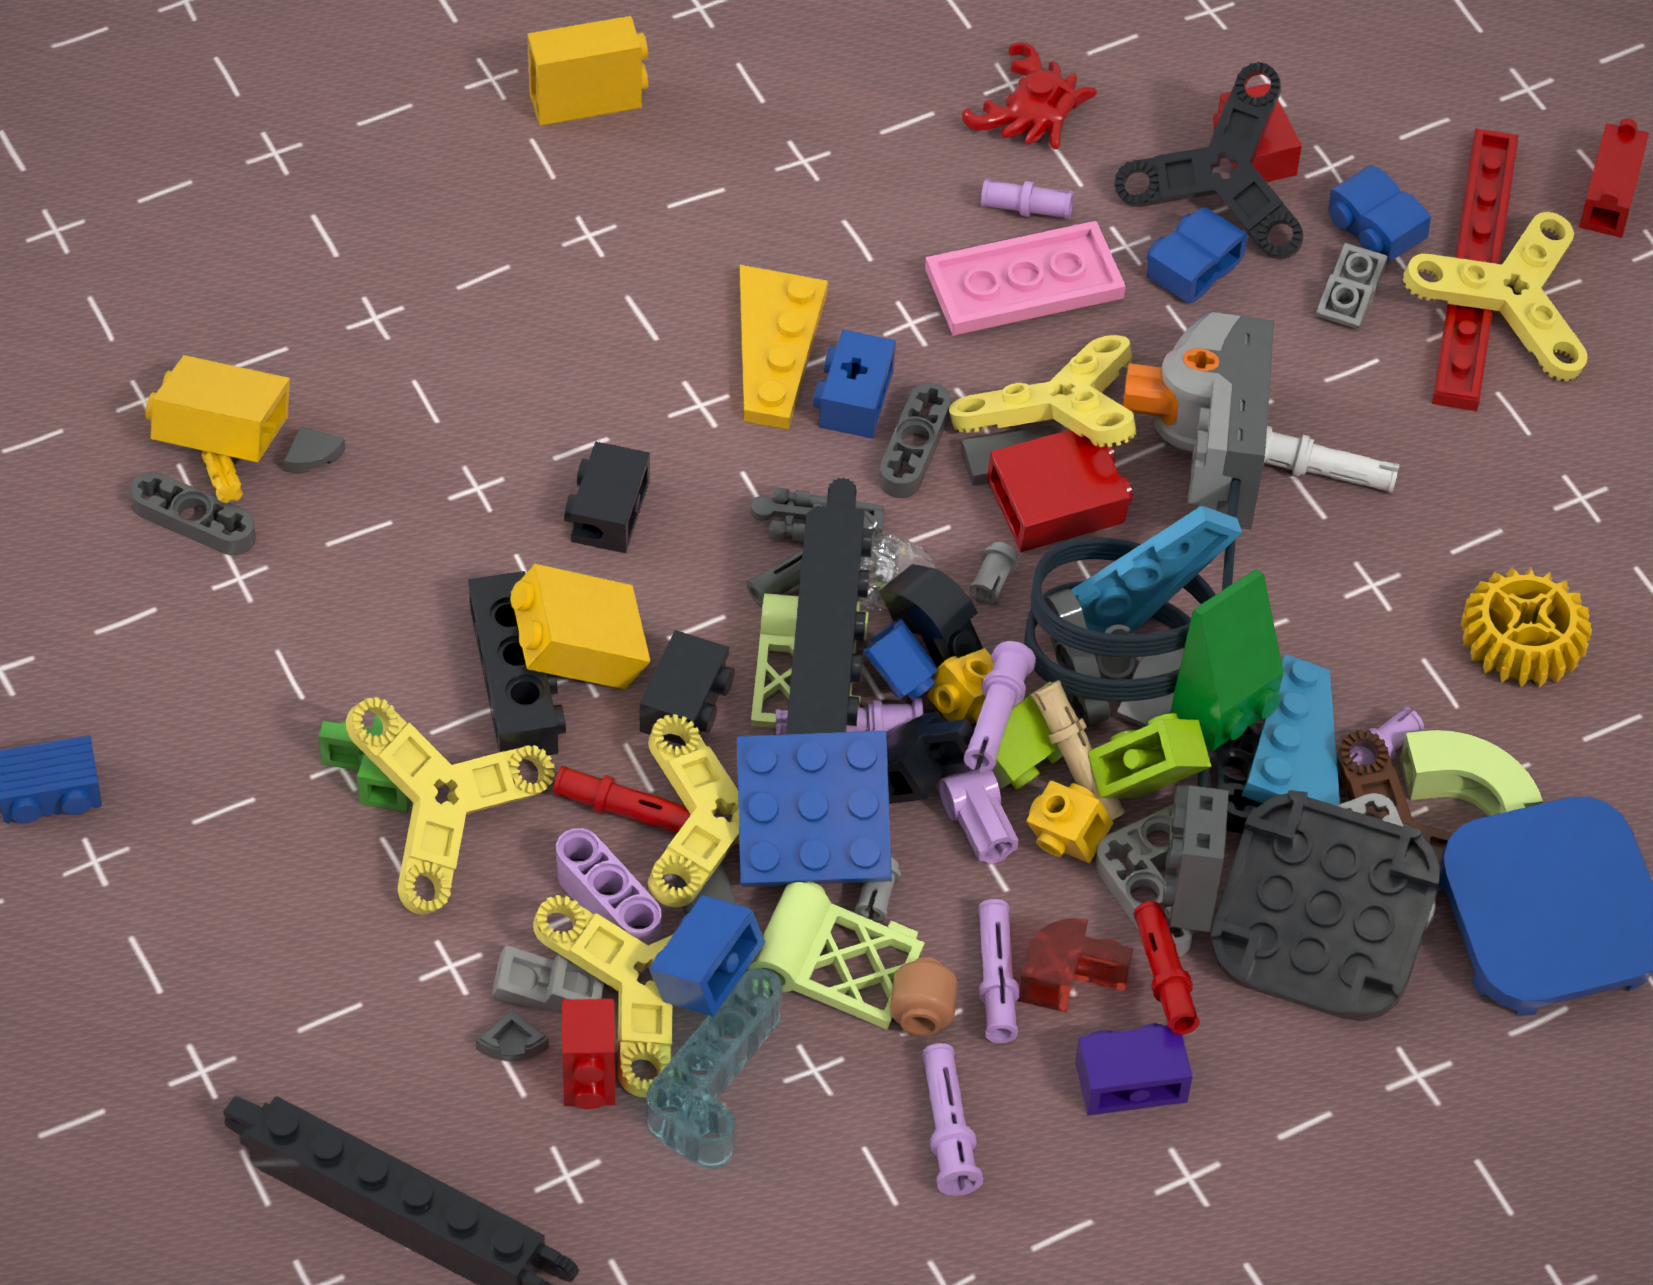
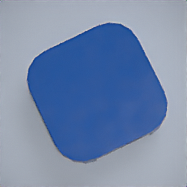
[1438,796,1653,1016]

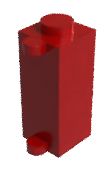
[1579,118,1649,238]

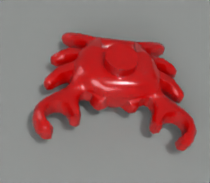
[962,42,1097,150]

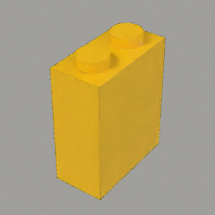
[527,16,648,126]
[146,355,290,462]
[511,564,651,690]

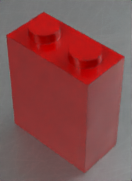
[987,430,1133,552]

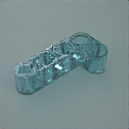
[646,968,782,1169]

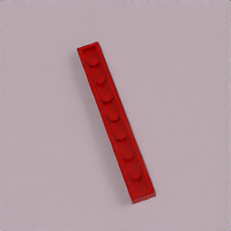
[1432,128,1519,412]

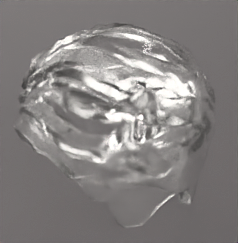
[858,532,935,611]

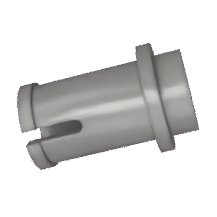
[969,542,1018,604]
[1097,624,1135,679]
[855,857,902,922]

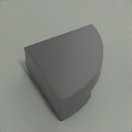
[283,426,345,473]
[476,1008,549,1061]

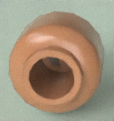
[890,957,959,1037]

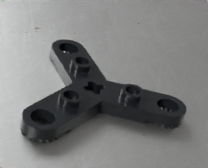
[1114,62,1304,259]

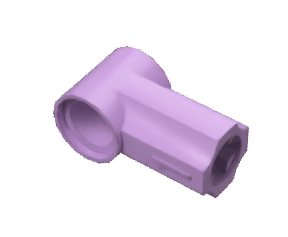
[938,769,1019,865]

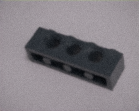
[468,571,566,755]

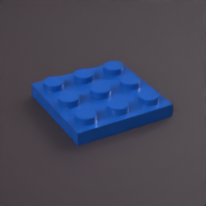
[737,731,892,887]

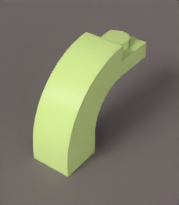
[1400,730,1543,816]

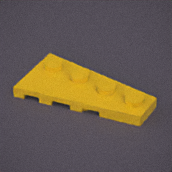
[739,265,828,430]

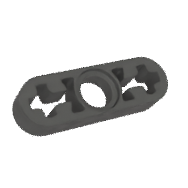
[879,383,951,498]
[130,472,256,555]
[1044,589,1110,728]

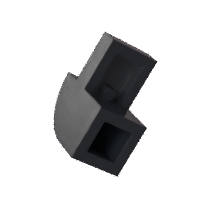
[879,564,983,669]
[887,711,984,804]

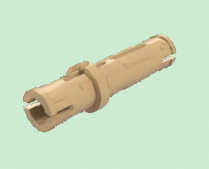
[1031,680,1125,820]

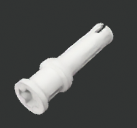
[1264,426,1399,493]

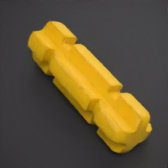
[201,450,243,504]

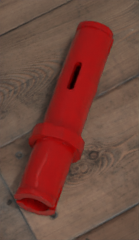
[553,766,691,834]
[1133,901,1200,1035]

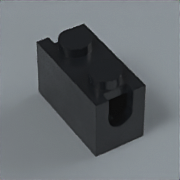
[564,441,650,553]
[639,630,735,746]

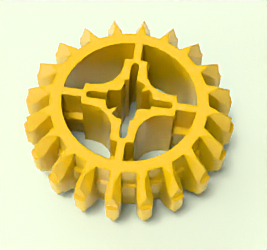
[1461,567,1592,688]

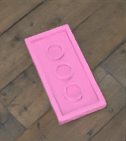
[925,221,1126,336]

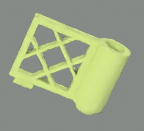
[751,593,869,728]
[748,882,925,1030]

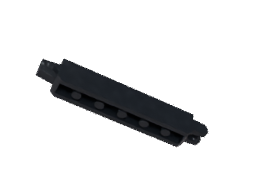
[786,477,873,735]
[223,1096,579,1285]

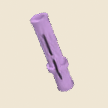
[978,899,1019,1043]

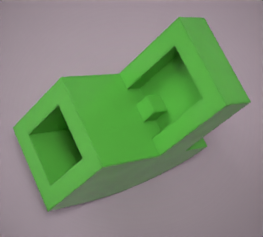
[318,714,411,813]

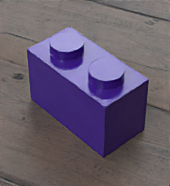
[1075,1023,1193,1116]

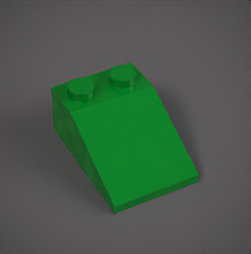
[1170,568,1284,751]

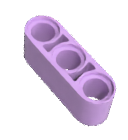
[556,828,662,945]

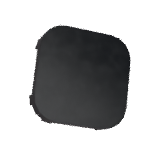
[1211,790,1440,1021]

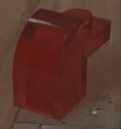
[1018,918,1133,1013]

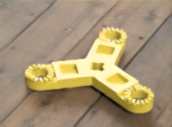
[1403,212,1588,382]
[949,335,1136,447]
[346,697,555,915]
[648,714,740,907]
[533,895,674,1097]

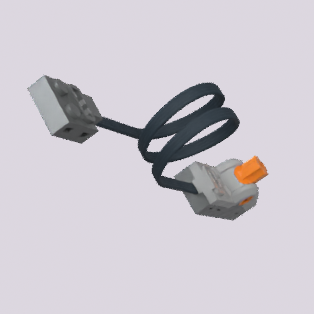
[1024,312,1274,932]

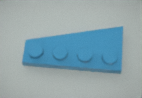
[1071,506,1242,635]
[1242,654,1340,806]

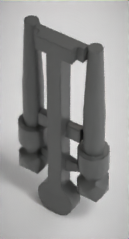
[750,487,884,547]

